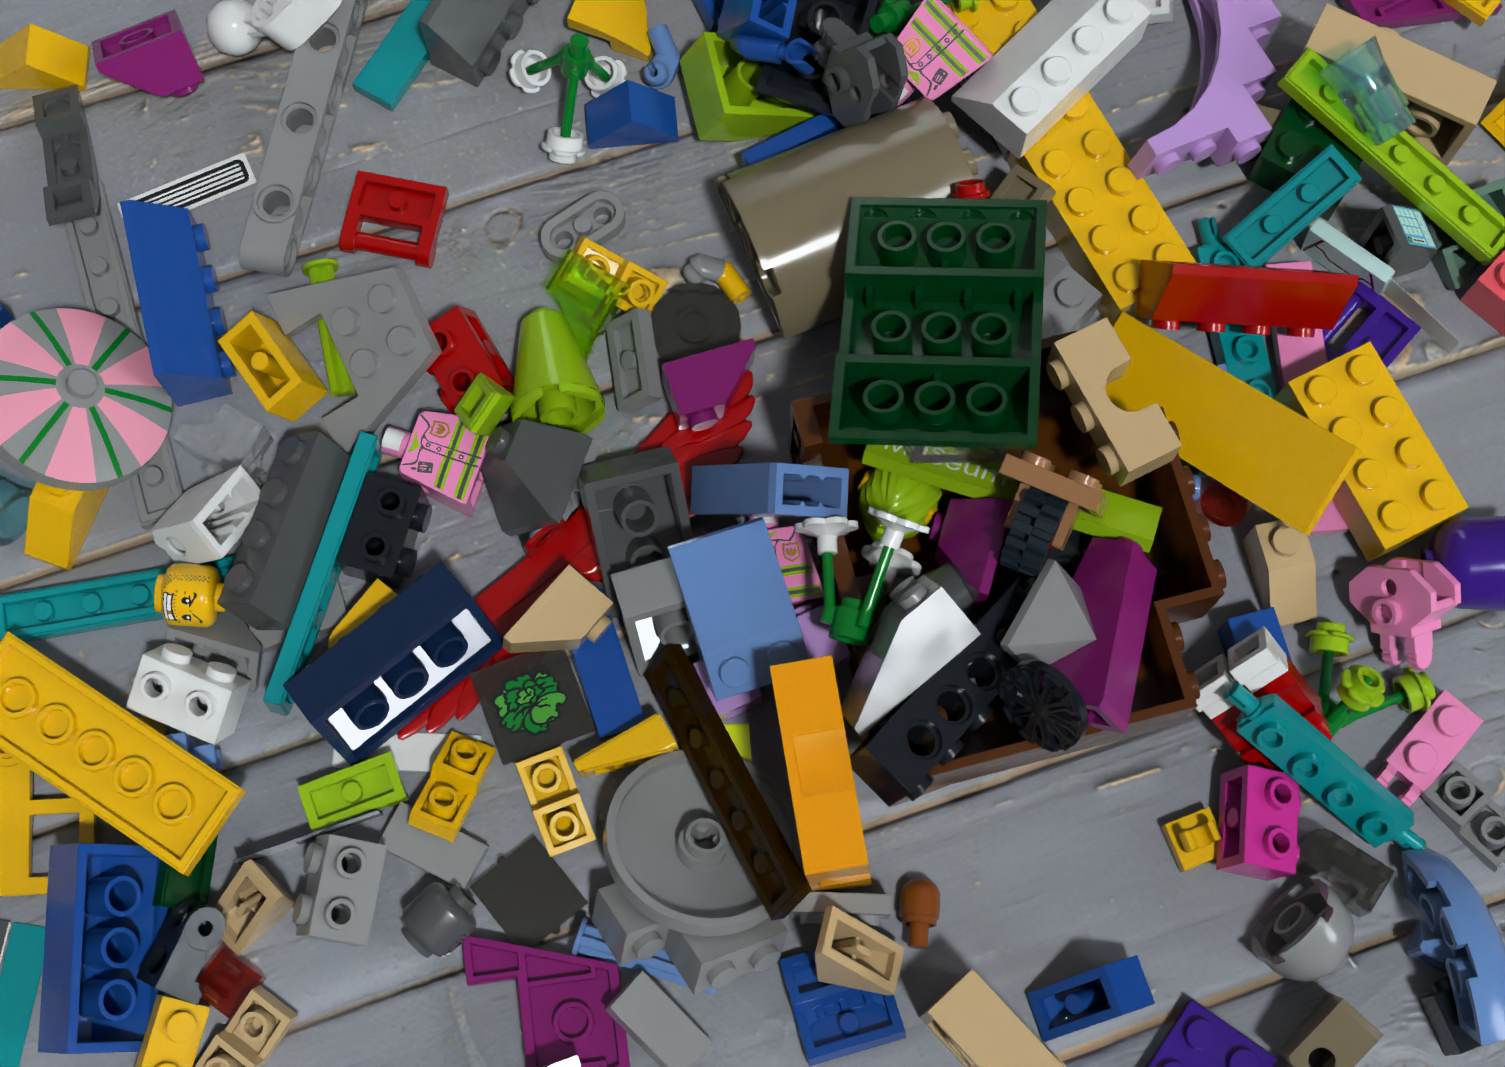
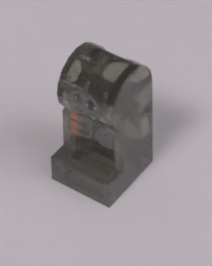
[1296,829,1395,918]

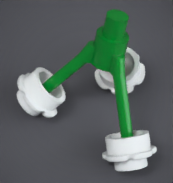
[509,33,627,164]

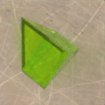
[546,249,632,361]

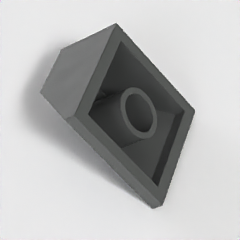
[482,419,593,537]

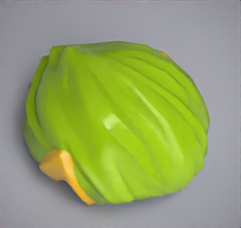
[858,468,942,542]

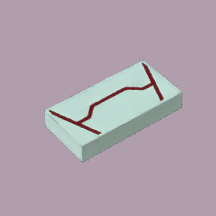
[1301,218,1395,296]

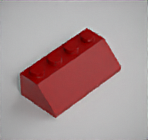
[1136,259,1359,338]

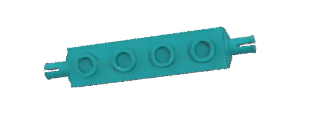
[1191,217,1278,399]
[1223,681,1426,850]

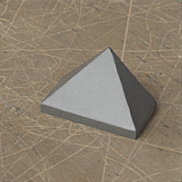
[1000,559,1097,665]
[165,612,263,692]

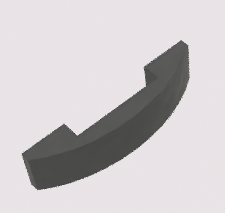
[32,85,99,226]

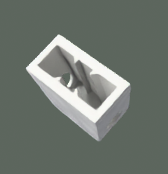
[152,465,261,564]

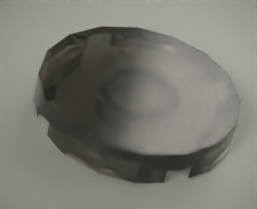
[651,283,741,363]

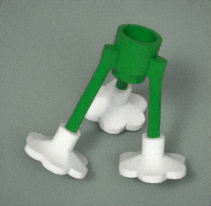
[795,506,930,646]

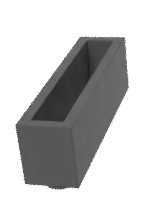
[217,431,351,630]

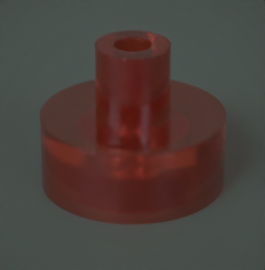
[1200,479,1252,527]

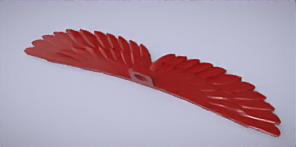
[397,371,755,740]

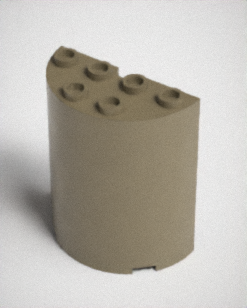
[716,97,978,339]

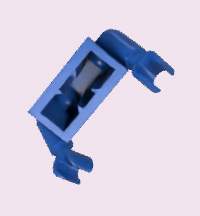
[717,0,819,75]

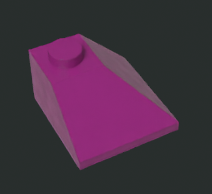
[91,9,204,97]
[929,498,1013,614]

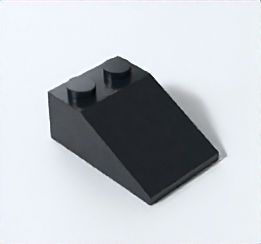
[755,0,880,117]

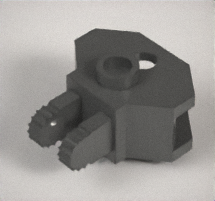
[812,16,908,127]

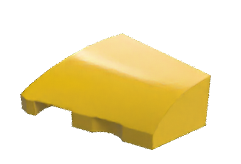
[567,0,652,62]

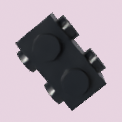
[336,473,432,590]

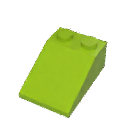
[679,32,822,142]

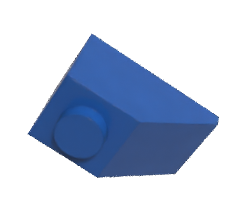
[1026,955,1155,1042]

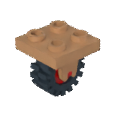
[999,450,1110,579]

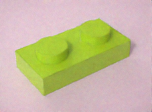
[297,751,409,832]

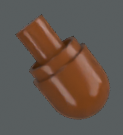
[899,877,940,949]

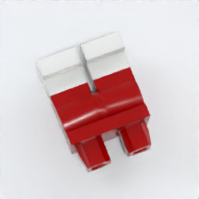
[1194,626,1332,772]

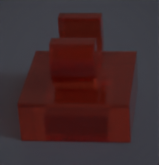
[197,948,266,1020]

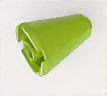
[511,308,605,434]

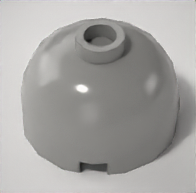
[1251,879,1355,982]

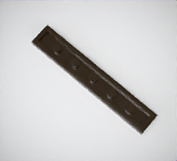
[644,644,812,921]

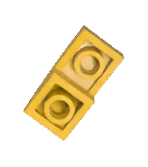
[559,236,669,315]
[408,731,496,843]
[515,745,596,857]

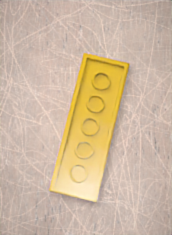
[1106,311,1362,536]
[0,631,247,876]

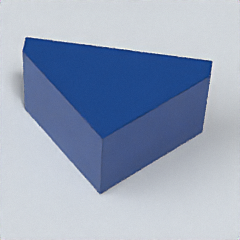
[585,80,679,149]

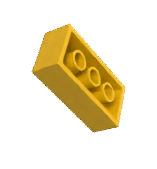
[1274,341,1469,562]

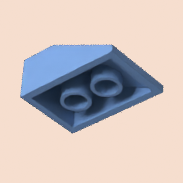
[667,517,809,701]

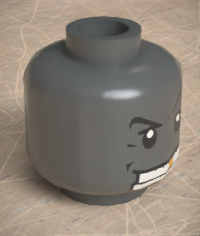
[401,882,477,958]

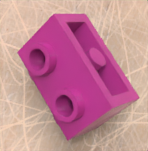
[1216,764,1301,881]

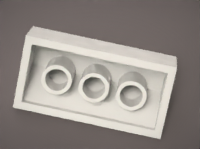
[951,0,1152,159]

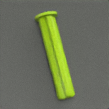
[302,258,355,397]

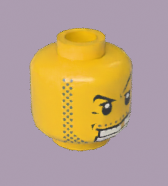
[154,563,227,628]

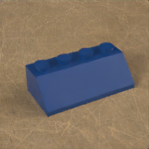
[120,200,237,407]
[38,843,168,1054]

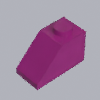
[662,338,756,431]

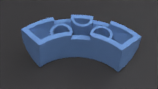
[1401,849,1505,1046]

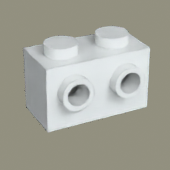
[126,643,251,745]

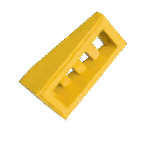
[573,713,679,778]

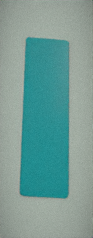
[0,923,45,1067]

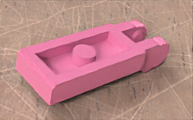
[1374,689,1484,808]

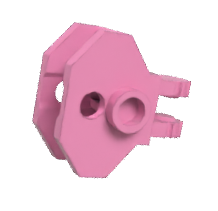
[1349,557,1461,671]

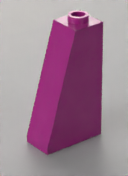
[1040,537,1157,733]

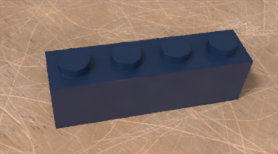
[283,561,503,766]

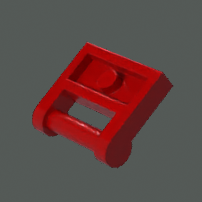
[339,170,449,269]

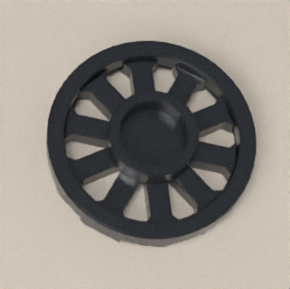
[998,659,1089,752]

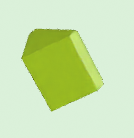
[454,372,515,436]

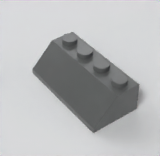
[419,0,539,88]

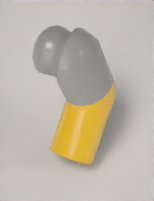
[683,254,752,305]

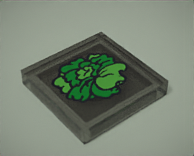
[470,650,595,766]

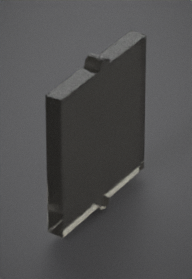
[470,835,588,948]

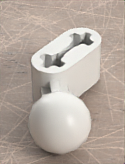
[206,0,342,56]

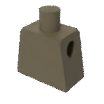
[1278,992,1383,1067]

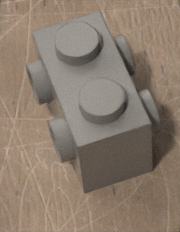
[293,834,387,946]

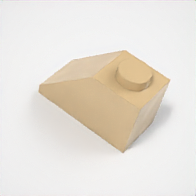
[1242,520,1317,628]
[502,565,613,653]

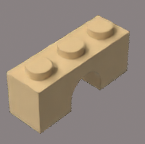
[1046,317,1182,487]

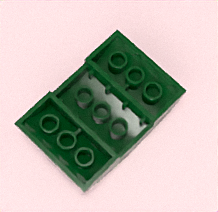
[828,197,1047,450]

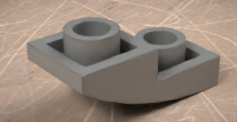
[1422,760,1505,873]

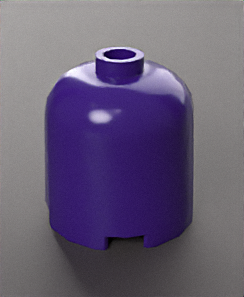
[1419,516,1505,611]

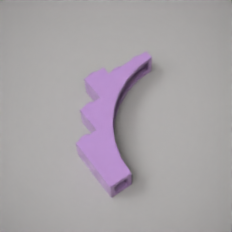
[1128,0,1282,180]

